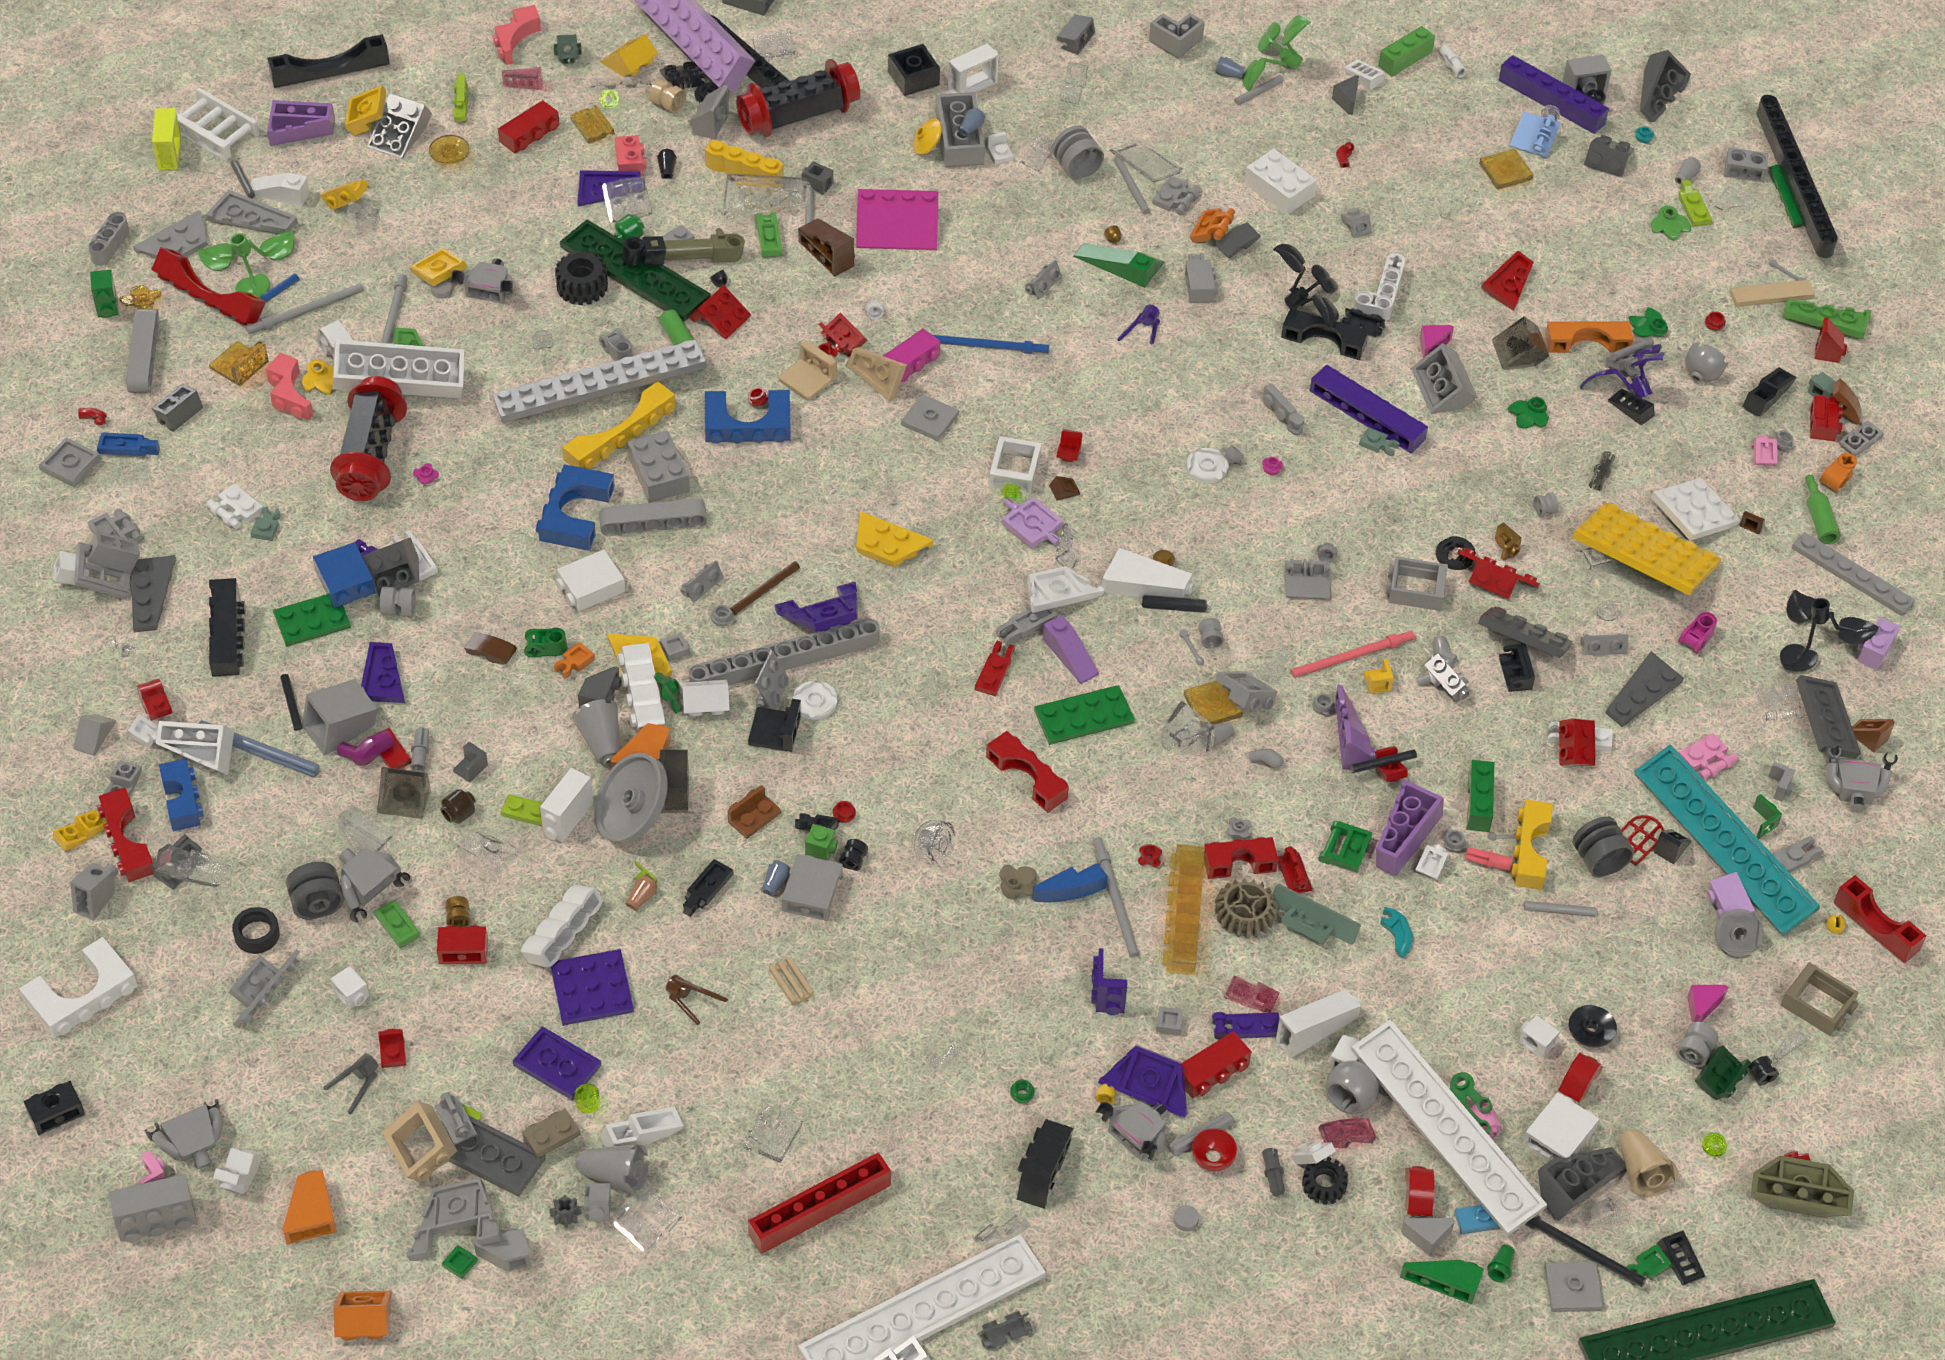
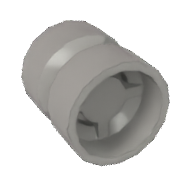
[380,586,416,617]
[1676,1022,1719,1068]

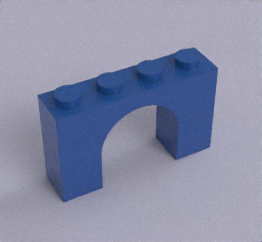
[705,390,791,444]
[536,464,615,551]

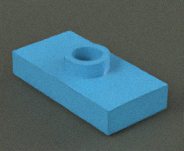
[1454,1205,1500,1234]

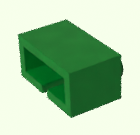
[90,269,119,318]

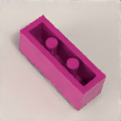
[883,328,941,382]

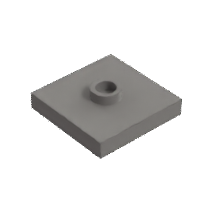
[901,394,959,441]
[39,438,101,487]
[1544,1262,1603,1312]

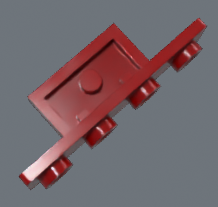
[1457,548,1540,599]

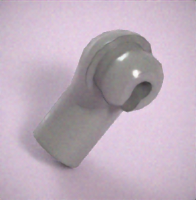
[1432,636,1457,663]
[1249,748,1284,768]

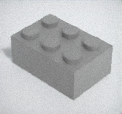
[627,430,690,503]
[109,1174,197,1242]

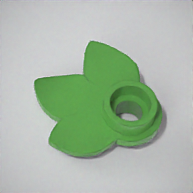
[1651,205,1691,241]

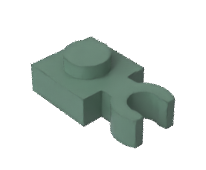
[1359,427,1399,456]
[250,506,280,541]

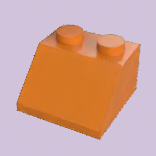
[333,1290,391,1340]

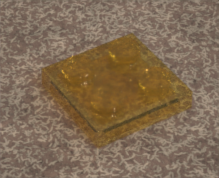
[1479,148,1534,190]
[1184,681,1243,729]

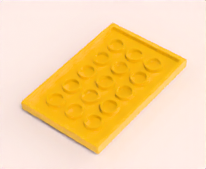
[1572,502,1722,596]

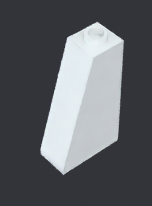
[1102,548,1194,598]
[1275,989,1361,1059]

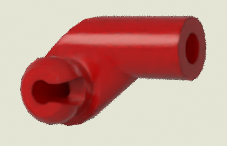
[78,408,107,425]

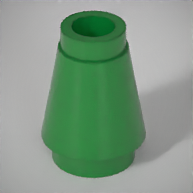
[1487,1244,1515,1282]

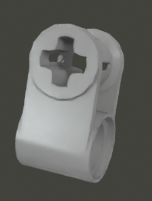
[599,328,633,361]

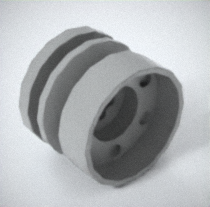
[1052,126,1104,179]

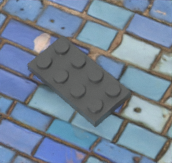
[1478,607,1573,658]
[1796,675,1861,759]
[447,1115,546,1197]

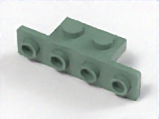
[1273,884,1361,945]

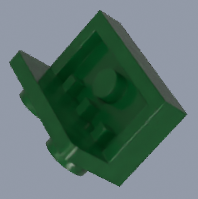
[1695,1045,1751,1100]

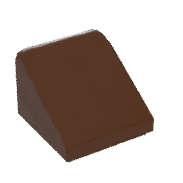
[1049,476,1080,501]
[1740,511,1765,534]

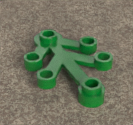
[1450,1072,1493,1135]

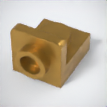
[1495,522,1522,561]

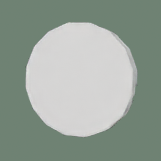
[1186,448,1229,483]
[793,681,837,720]

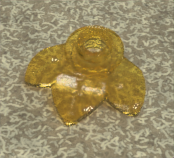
[119,285,162,309]

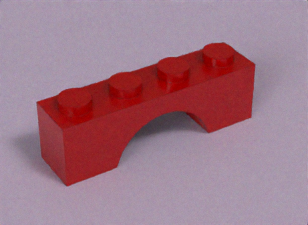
[986,731,1069,813]
[96,787,153,883]
[1833,875,1927,963]

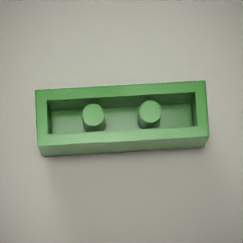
[1378,26,1435,77]

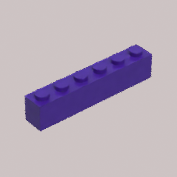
[1498,55,1609,135]
[1310,364,1428,454]

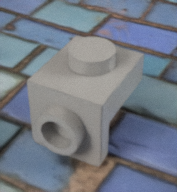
[1341,208,1372,238]
[1768,762,1795,802]

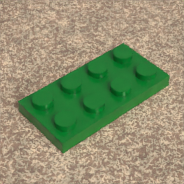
[1034,685,1135,745]

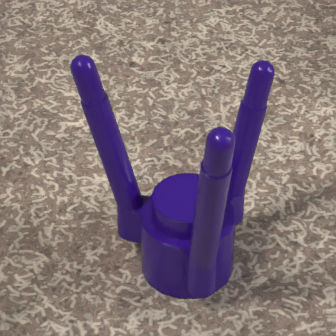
[1117,304,1160,344]

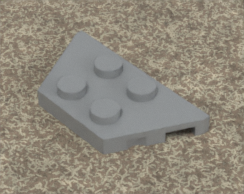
[133,210,208,259]

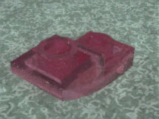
[1223,975,1280,1013]
[1318,1118,1376,1148]

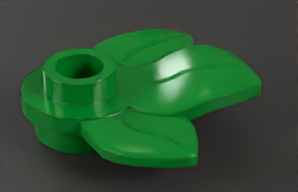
[1629,307,1668,337]
[1508,397,1549,429]
[654,672,682,714]

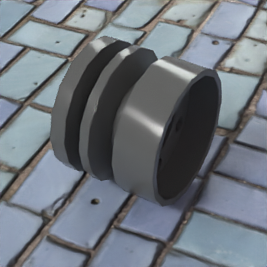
[1572,816,1635,878]

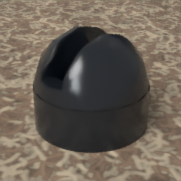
[710,270,728,287]

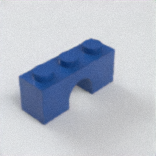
[159,758,204,831]

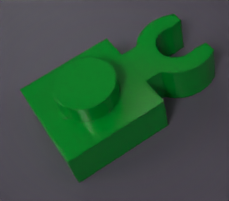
[1626,1244,1672,1285]

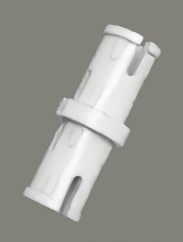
[1439,45,1467,78]

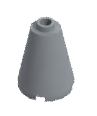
[572,699,620,766]
[576,1144,649,1195]

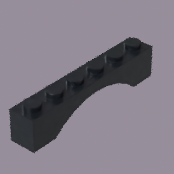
[267,34,390,88]

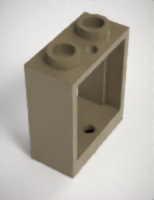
[1780,962,1859,1036]

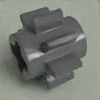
[549,1195,582,1228]

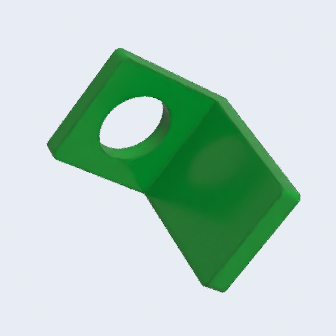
[1753,794,1782,839]

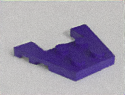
[774,581,858,632]

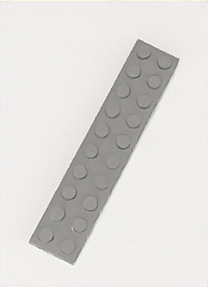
[493,339,707,423]

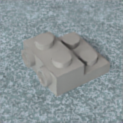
[1215,671,1278,710]

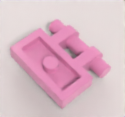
[1679,733,1738,780]

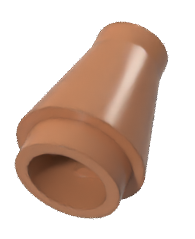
[625,875,658,911]

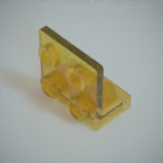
[209,341,269,386]

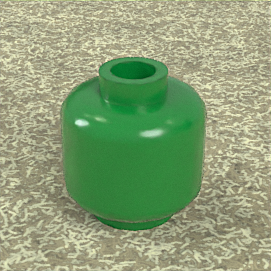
[614,214,645,241]

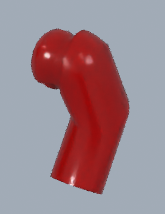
[1336,142,1355,168]

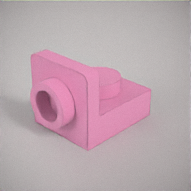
[1751,436,1777,466]

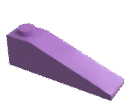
[1335,685,1375,769]

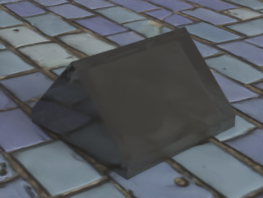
[377,767,431,819]

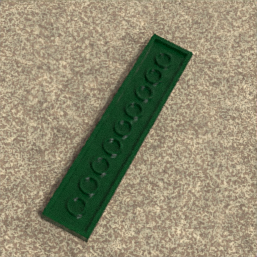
[1578,1279,1836,1360]

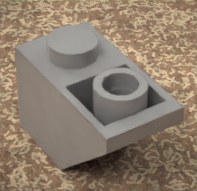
[474,1228,531,1271]

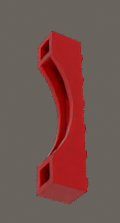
[151,247,266,326]

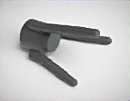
[323,1053,378,1114]

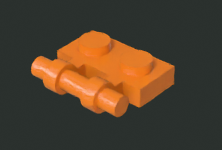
[1190,208,1235,243]

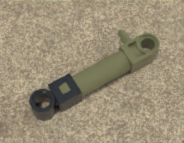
[622,228,745,266]

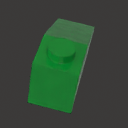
[1400,1260,1484,1305]

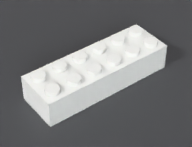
[332,340,464,399]

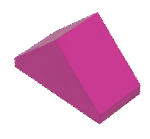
[1419,325,1454,358]
[1687,985,1729,1023]

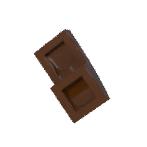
[464,632,517,664]

